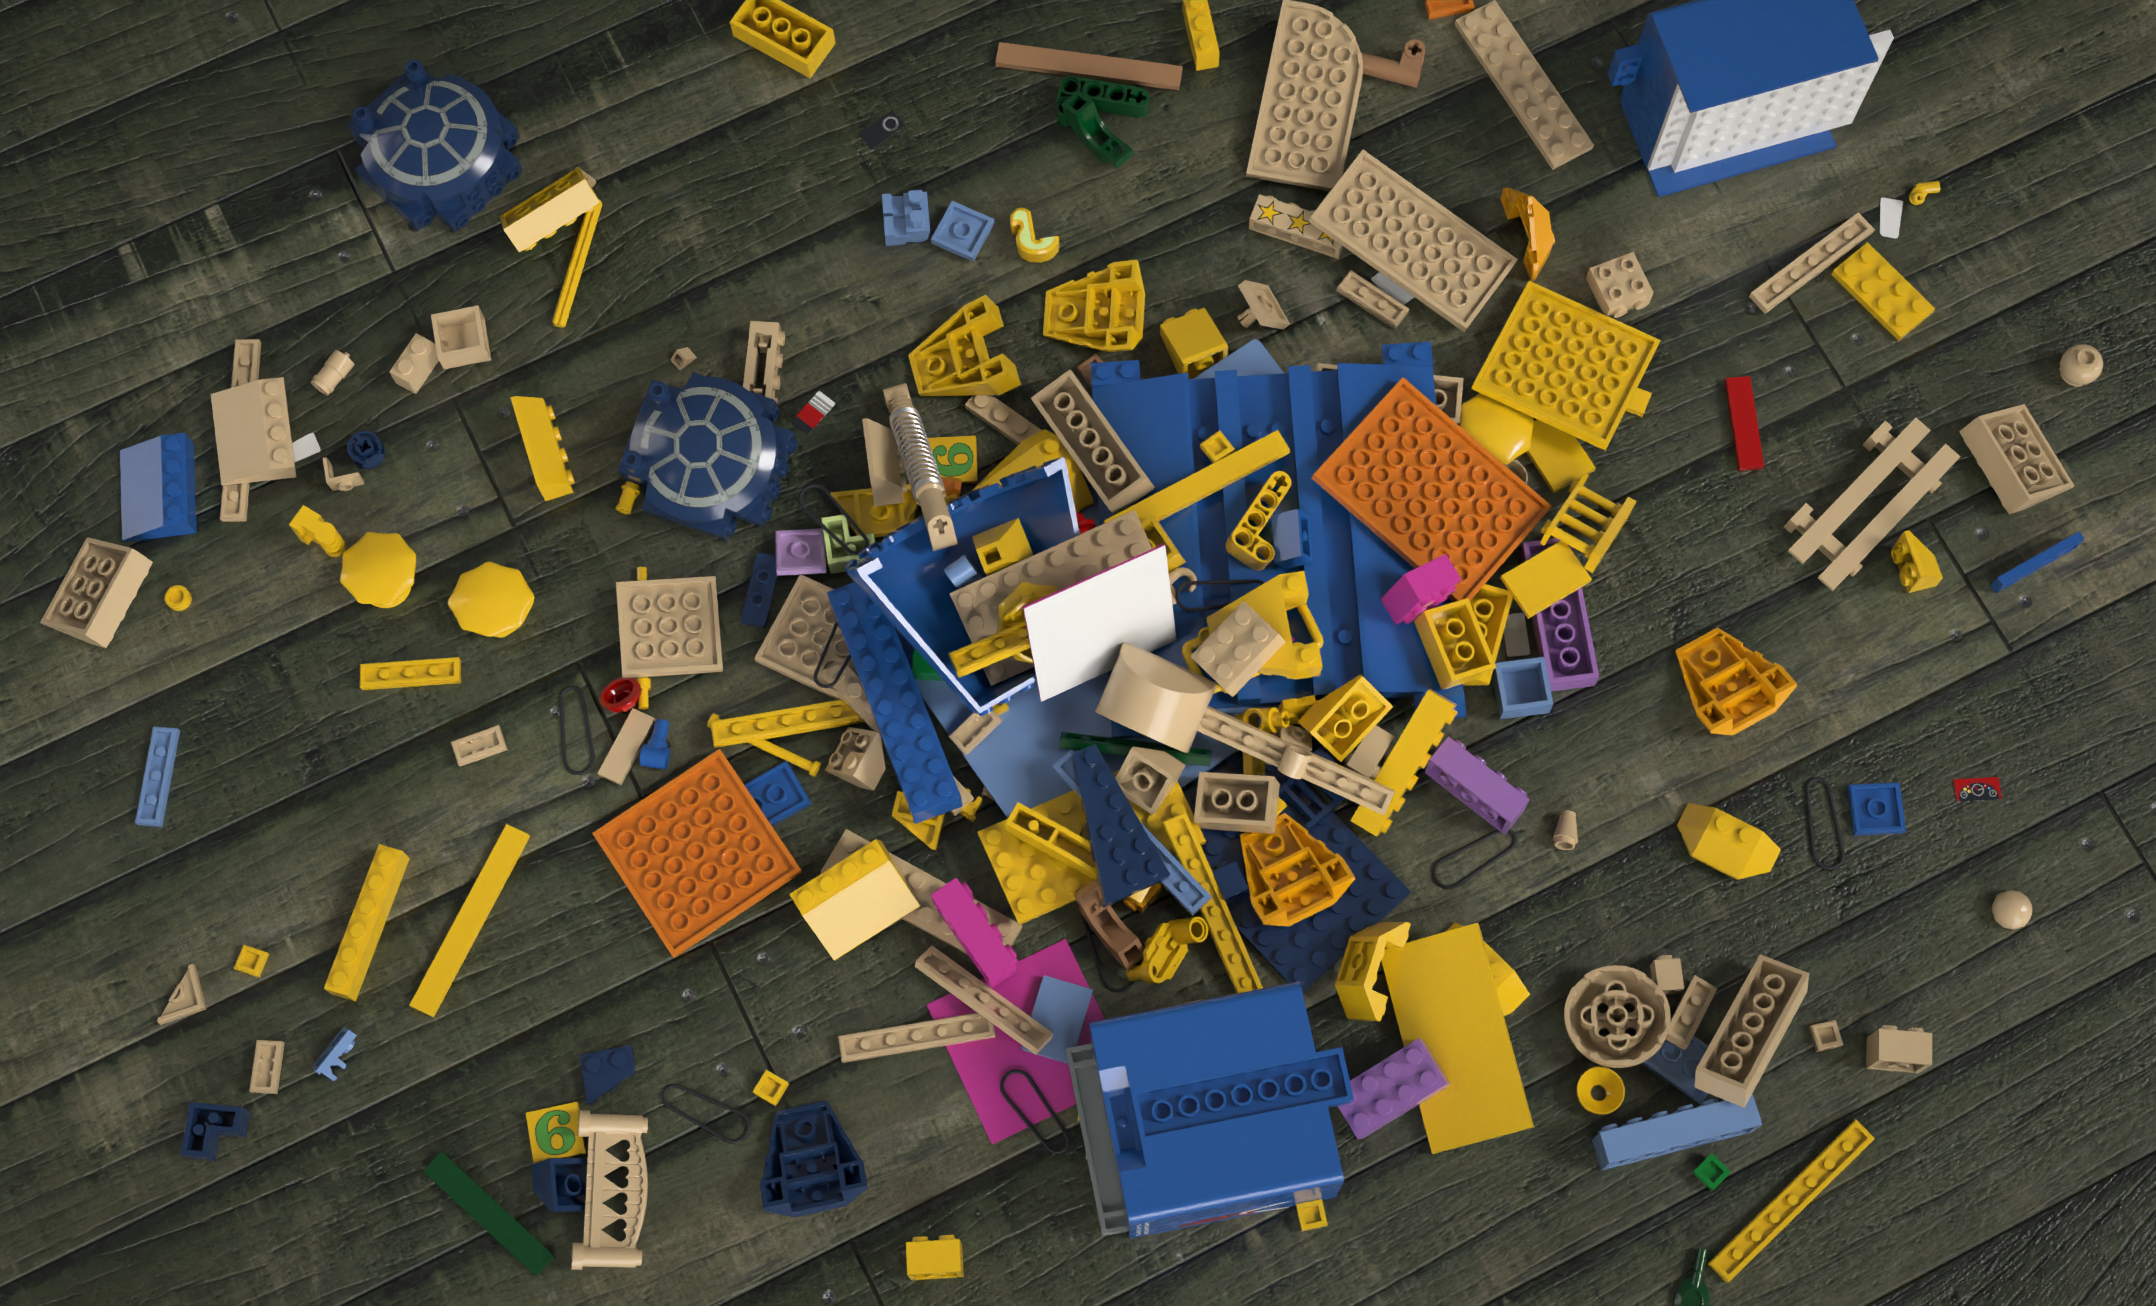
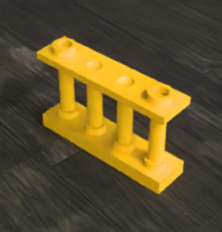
[1540,473,1637,573]

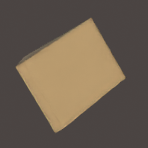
[670,347,697,370]

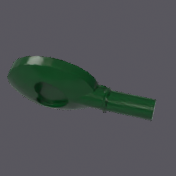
[1673,1248,1709,1306]

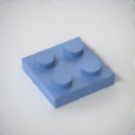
[931,201,995,262]

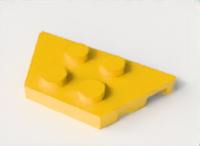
[831,484,919,537]

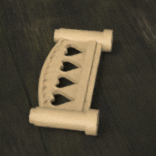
[571,1110,648,1270]

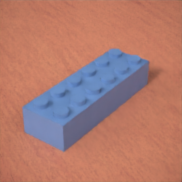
[1592,1094,1762,1171]

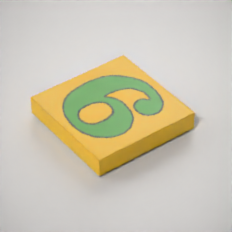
[928,436,978,485]
[526,1102,587,1164]

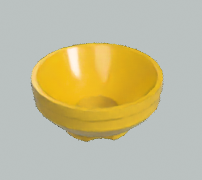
[1576,1067,1625,1115]

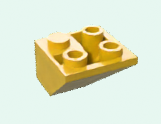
[972,518,1034,576]
[1891,530,1943,593]

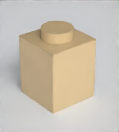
[1650,955,1684,995]

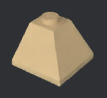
[1115,747,1186,815]

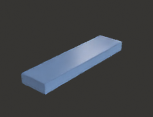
[135,727,180,827]

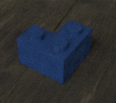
[180,1102,250,1161]

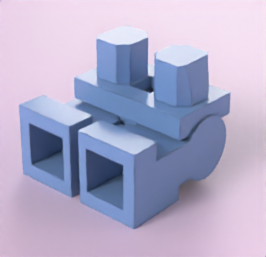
[882,190,930,246]

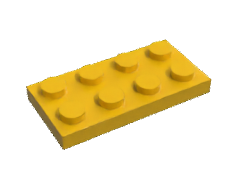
[1831,242,1935,341]

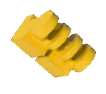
[289,505,346,557]

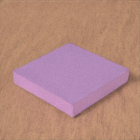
[775,528,826,576]

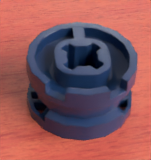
[347,431,385,469]

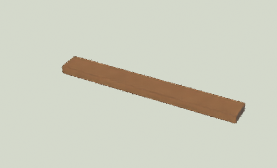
[995,42,1183,91]

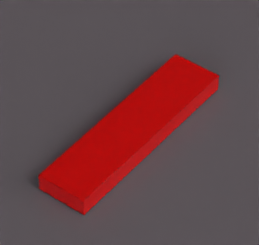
[1725,376,1764,471]

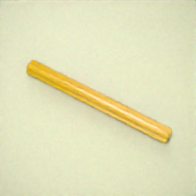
[552,199,602,328]

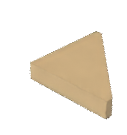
[157,964,207,1025]

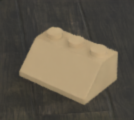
[862,418,907,506]

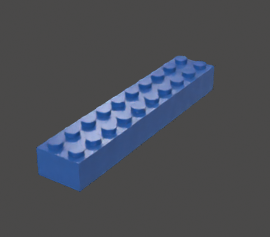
[827,582,963,824]

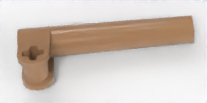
[1362,39,1425,88]

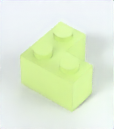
[822,515,875,574]

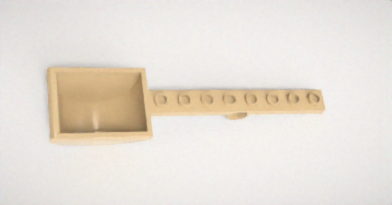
[1095,642,1395,815]

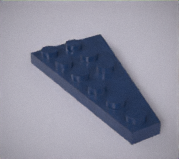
[1071,744,1170,908]

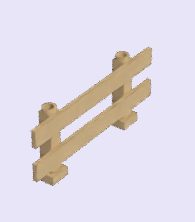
[1784,418,1960,591]

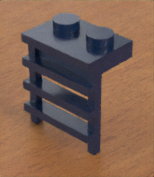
[1279,747,1345,830]

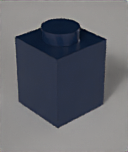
[1212,861,1249,904]

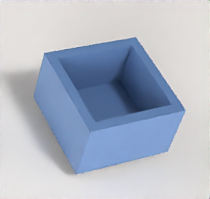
[1492,657,1553,719]

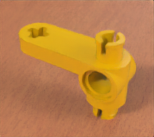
[1234,707,1290,776]

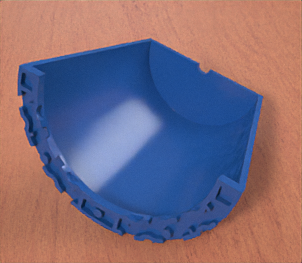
[845,457,1080,716]

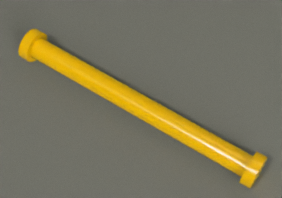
[707,713,821,777]

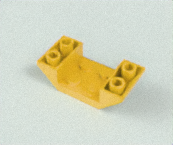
[1335,922,1411,1022]

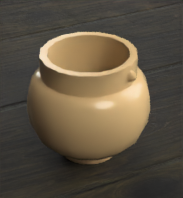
[2059,344,2103,386]

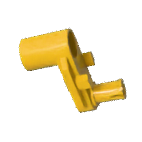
[1126,917,1208,984]

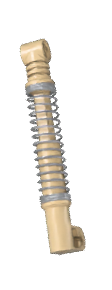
[883,383,958,551]

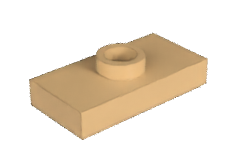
[948,710,1003,755]
[451,725,508,767]
[249,1040,285,1094]

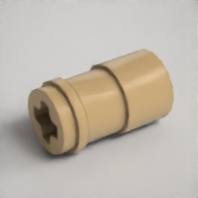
[311,350,355,396]

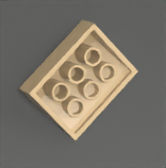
[211,377,296,486]
[1959,404,2074,514]
[40,537,153,648]

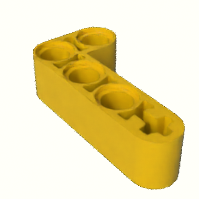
[1225,471,1291,571]

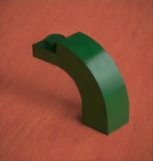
[1061,90,1134,169]

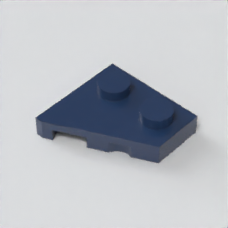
[580,1045,636,1105]

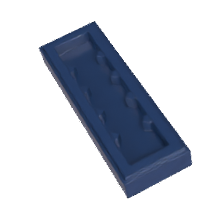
[741,552,778,628]

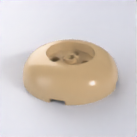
[1564,965,1670,1068]

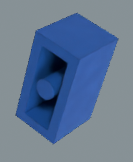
[1270,509,1313,569]

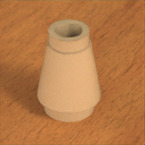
[1553,810,1578,850]

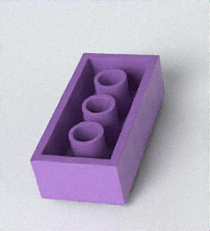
[1425,737,1530,835]
[1338,1038,1451,1139]

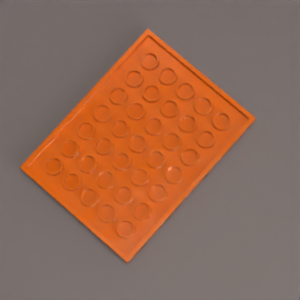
[1311,377,1552,602]

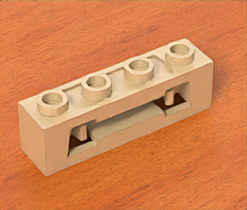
[743,321,785,408]

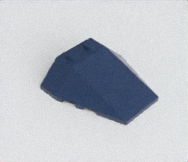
[760,1100,868,1217]

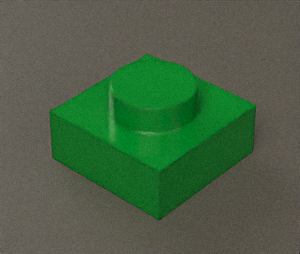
[1692,1153,1731,1192]

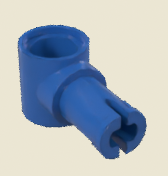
[640,719,670,770]

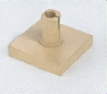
[1238,280,1290,330]

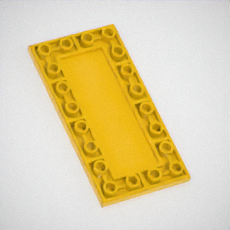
[1381,923,1534,1154]

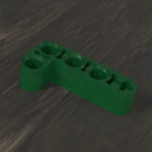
[1055,76,1150,126]

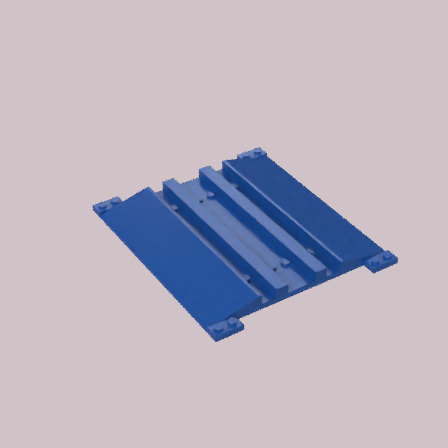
[1090,341,1466,739]

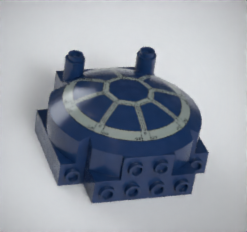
[347,60,523,233]
[617,372,798,541]

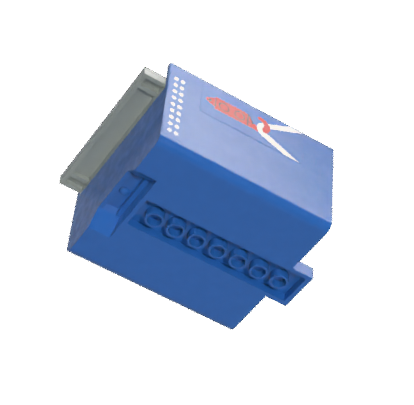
[1065,981,1354,1239]

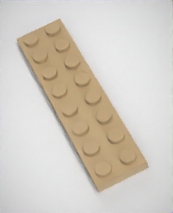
[1455,0,1594,170]
[820,829,1022,955]

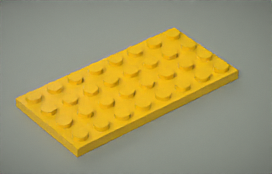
[977,770,1206,925]

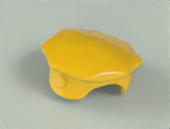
[1459,393,1534,465]
[340,532,416,608]
[448,562,535,638]
[996,582,1059,663]

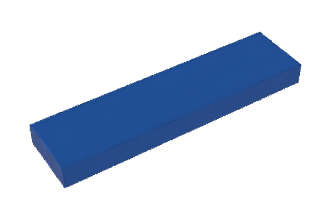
[1991,531,2084,593]

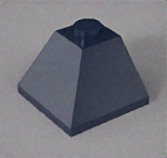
[531,1158,587,1212]

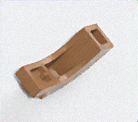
[1074,880,1144,970]

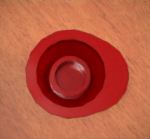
[600,677,642,713]

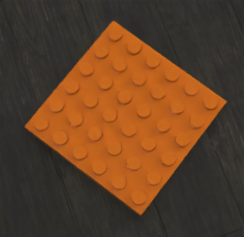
[592,749,802,958]

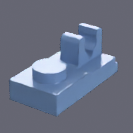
[311,1026,357,1081]

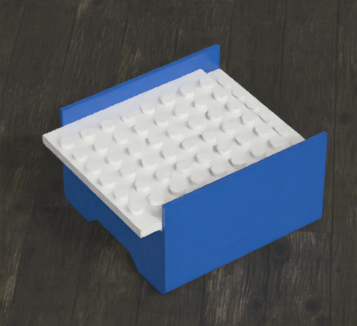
[1608,0,1894,197]

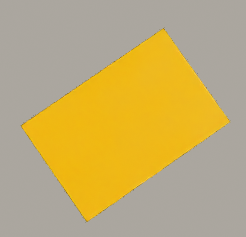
[1526,419,1596,493]
[1500,541,1592,619]

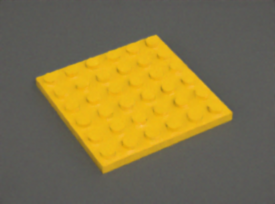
[1472,281,1661,451]

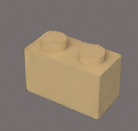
[390,334,439,394]

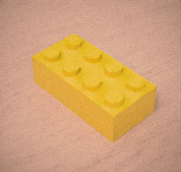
[730,0,836,79]

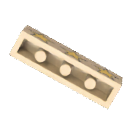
[1249,194,1343,259]

